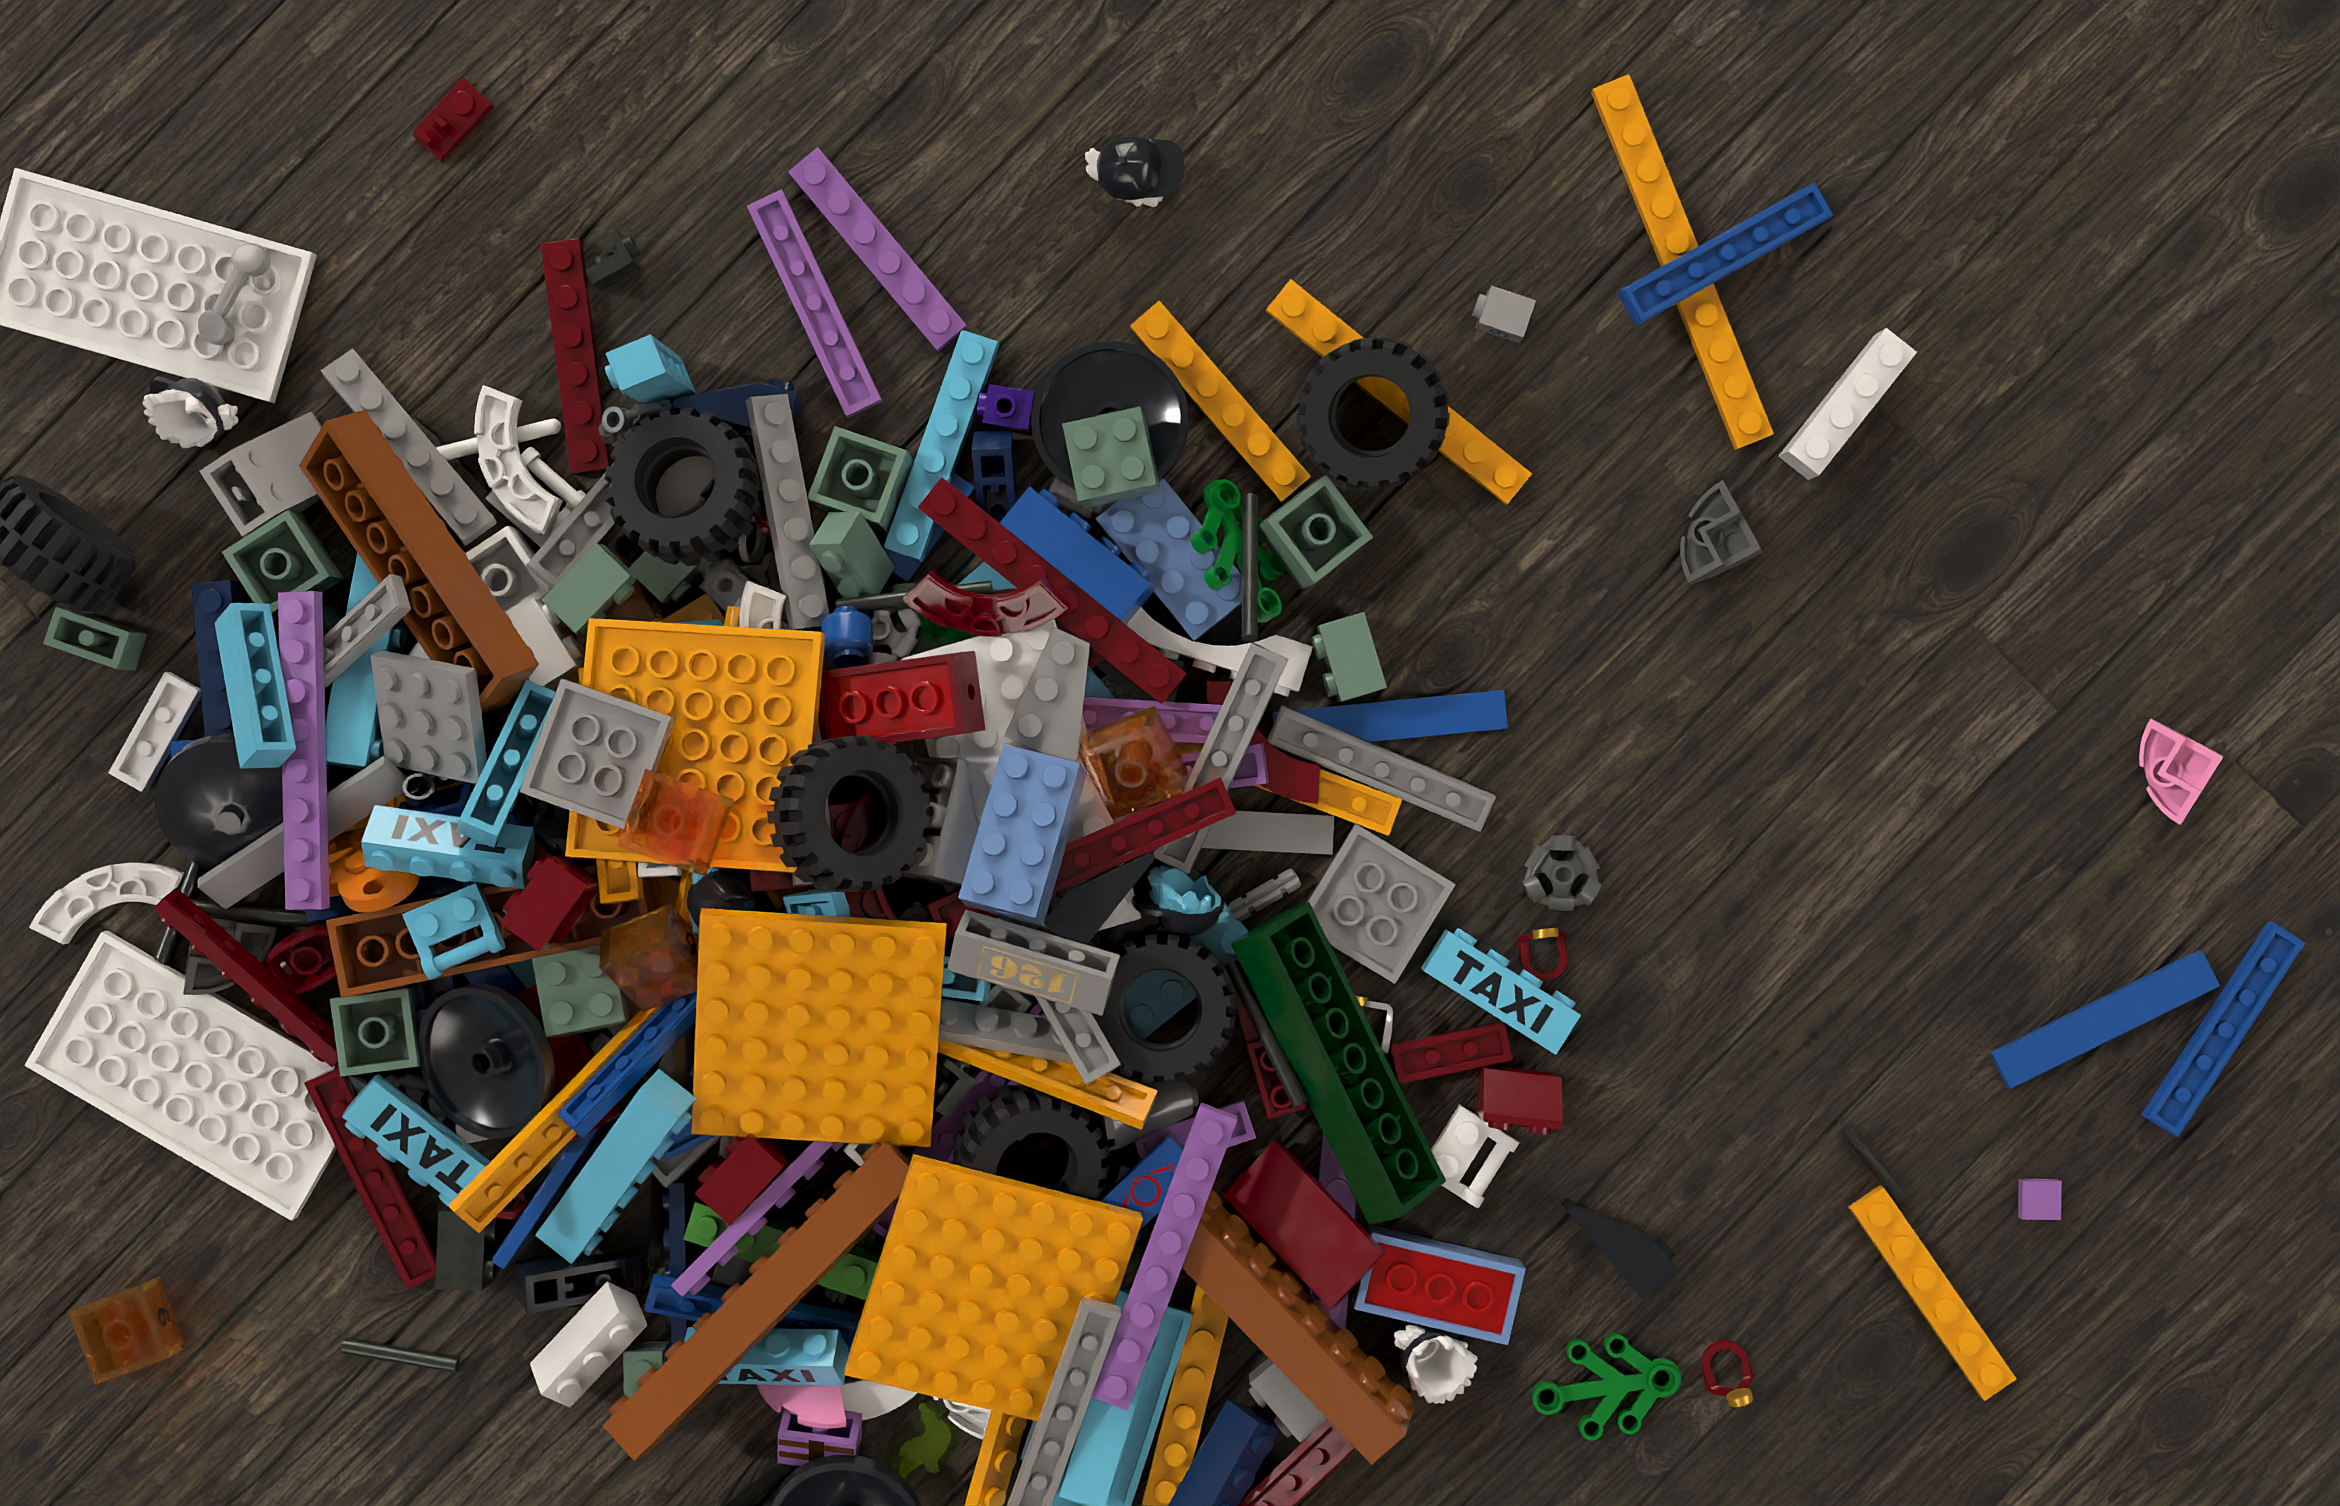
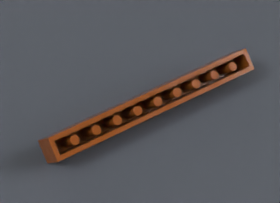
[602,1141,911,1461]

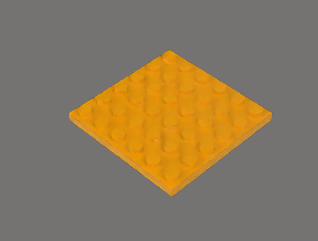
[565,618,826,873]
[691,908,946,1147]
[844,1154,1143,1421]

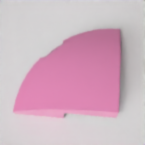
[2139,719,2224,825]
[756,1384,847,1429]

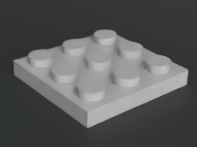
[370,650,487,784]
[519,678,676,832]
[1307,823,1456,984]

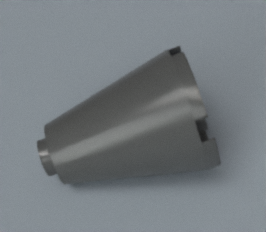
[1091,1075,1198,1152]

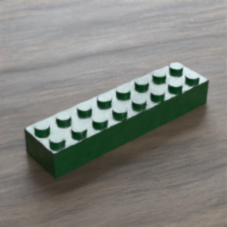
[1230,902,1446,1224]

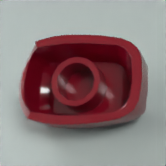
[266,923,337,995]

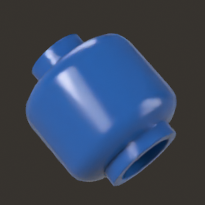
[821,606,873,668]

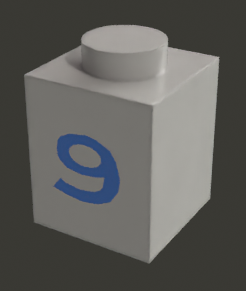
[1472,286,1536,343]

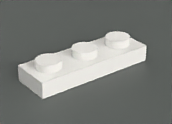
[108,672,201,792]

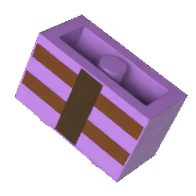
[778,1408,863,1466]

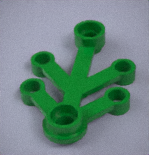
[1190,479,1285,622]
[1531,1332,1681,1441]

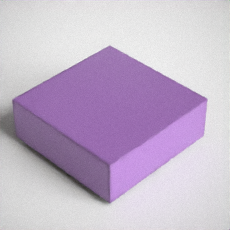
[2018,1179,2062,1220]

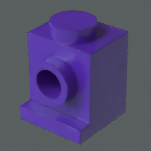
[977,384,1036,434]

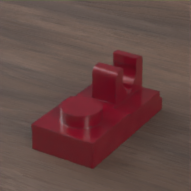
[412,78,495,163]

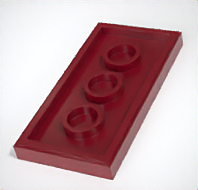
[1224,1140,1386,1309]

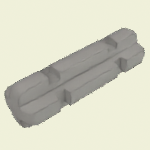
[1228,869,1301,922]

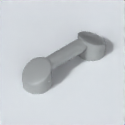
[198,244,270,345]

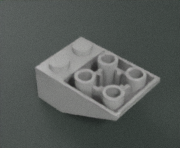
[199,412,322,537]
[900,757,978,886]

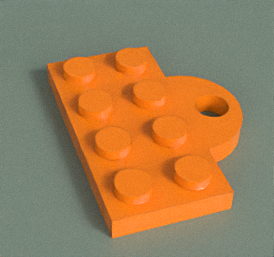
[328,827,422,912]

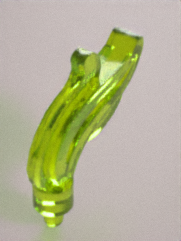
[899,1403,951,1479]

